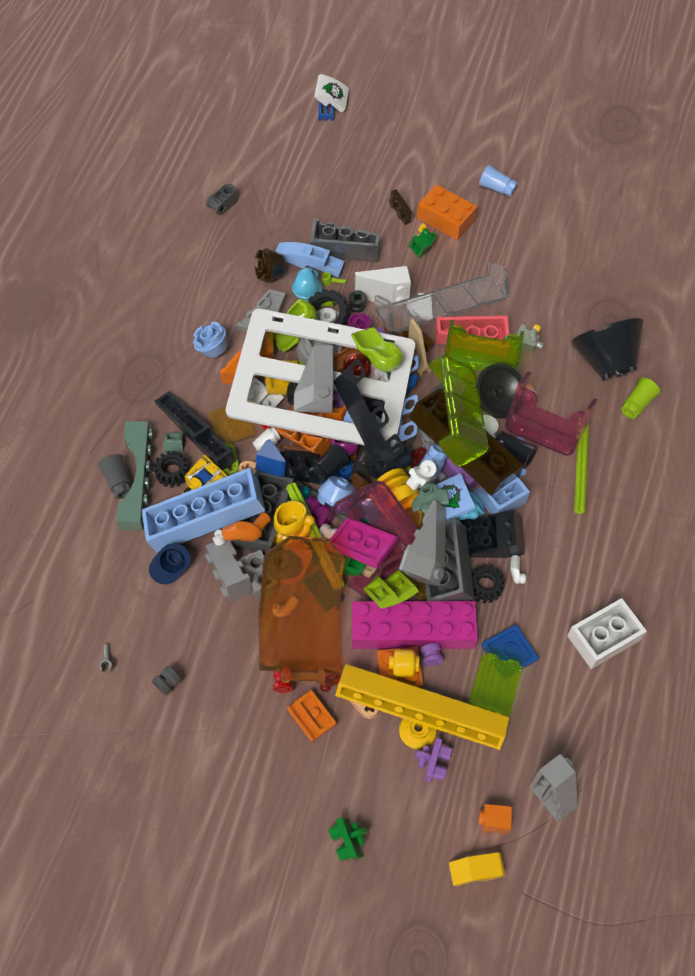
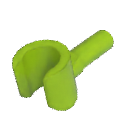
[322,272,346,286]

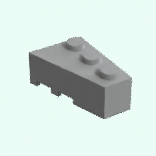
[204,541,252,603]

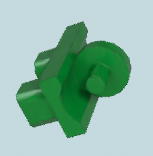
[328,817,368,861]

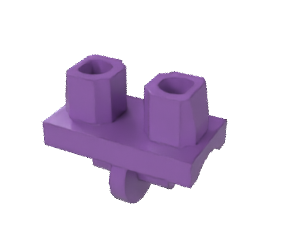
[414,738,453,783]

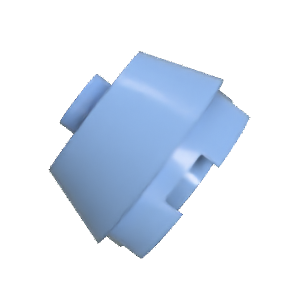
[193,321,228,358]
[317,476,355,513]

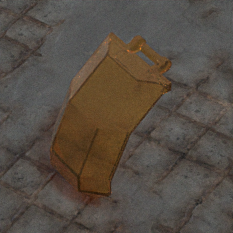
[258,536,346,684]

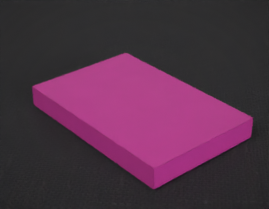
[326,517,398,569]

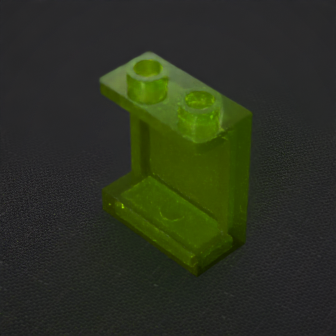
[468,653,523,717]

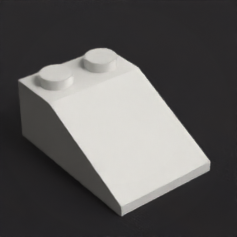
[355,266,411,307]

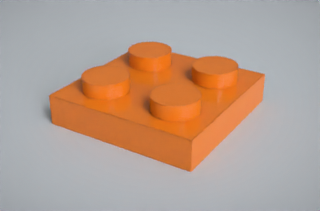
[376,646,424,688]

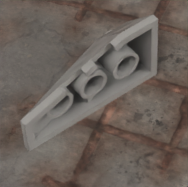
[294,345,333,413]
[399,500,446,586]

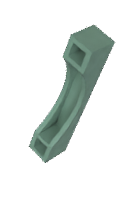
[116,421,153,530]

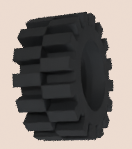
[153,451,189,488]
[471,564,505,604]

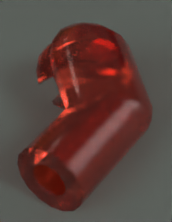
[410,447,427,469]
[319,673,341,692]

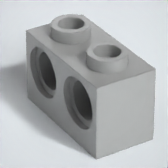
[239,550,279,600]

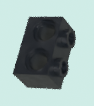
[280,449,319,483]

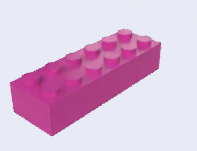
[352,601,478,649]

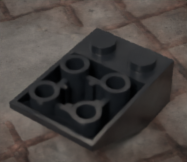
[460,510,524,558]

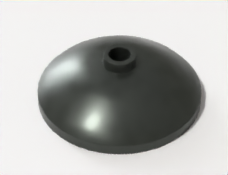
[475,363,526,419]

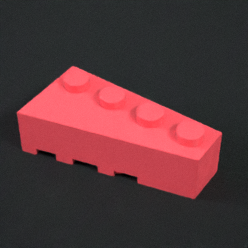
[434,316,511,357]

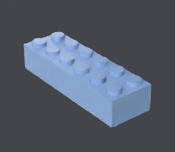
[142,468,265,553]

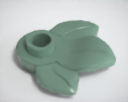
[412,483,449,514]

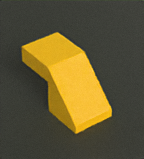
[449,852,506,886]

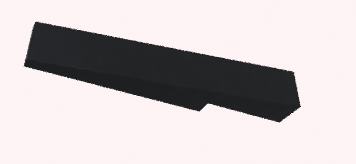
[155,391,236,471]

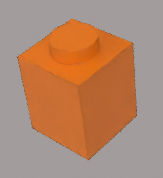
[478,804,512,834]

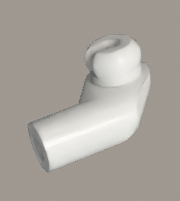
[510,555,526,584]

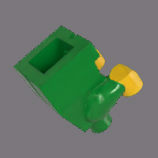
[409,223,437,258]

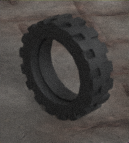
[308,289,351,333]

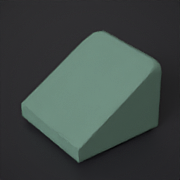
[163,432,184,454]

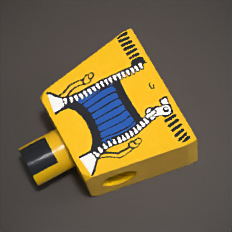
[182,455,227,494]

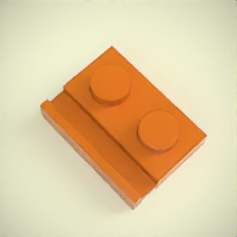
[286,690,337,743]

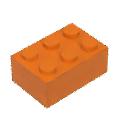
[417,184,478,240]

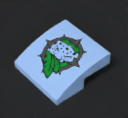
[428,473,476,521]

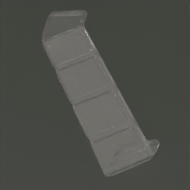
[374,261,510,333]

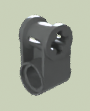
[206,184,237,215]

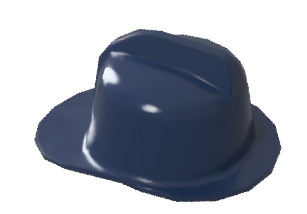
[149,543,191,585]

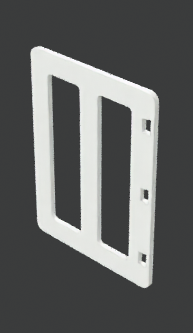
[226,309,415,448]

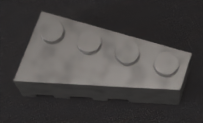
[310,218,380,262]

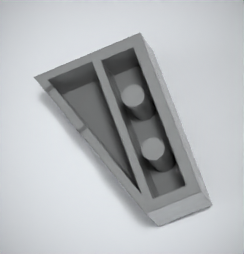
[529,754,578,822]

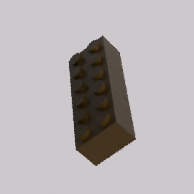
[408,388,524,496]

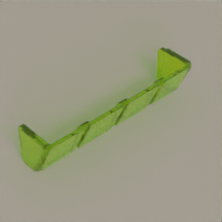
[429,355,489,466]

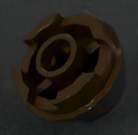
[255,248,284,283]

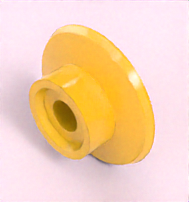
[399,718,437,749]

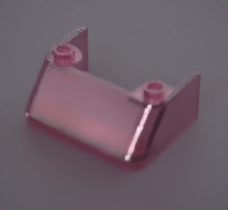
[505,371,598,456]
[326,481,419,580]

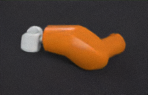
[213,512,271,546]

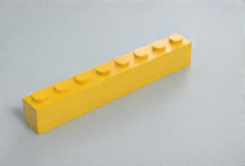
[335,664,509,750]

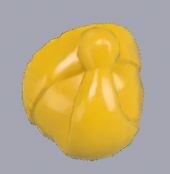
[274,501,315,540]

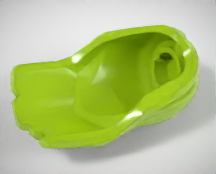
[273,299,317,352]
[351,327,404,372]

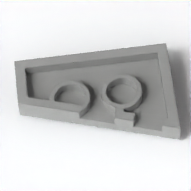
[236,289,286,332]

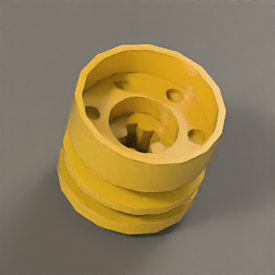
[373,468,419,520]

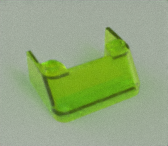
[443,320,524,371]

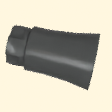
[97,454,131,499]

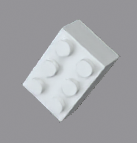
[567,598,647,669]

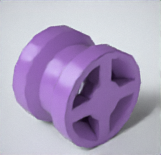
[420,643,444,667]

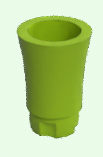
[621,377,660,419]

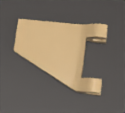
[408,319,432,377]

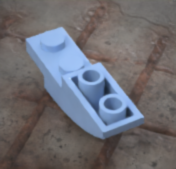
[276,242,345,277]

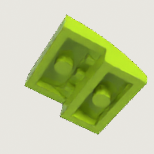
[363,570,419,608]

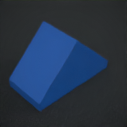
[255,439,286,477]

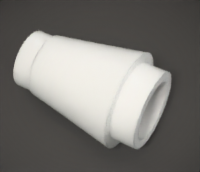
[252,427,281,451]

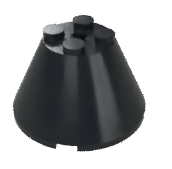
[571,318,644,381]

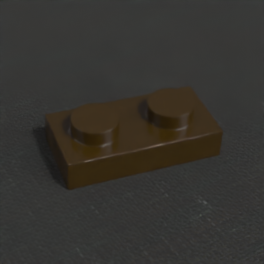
[389,189,412,225]

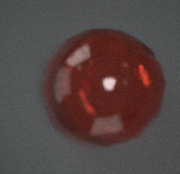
[343,352,371,378]

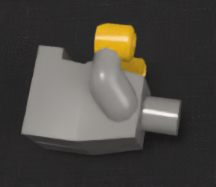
[513,324,544,352]

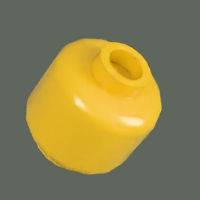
[389,649,419,677]

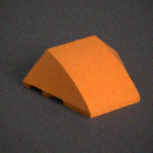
[275,404,347,455]

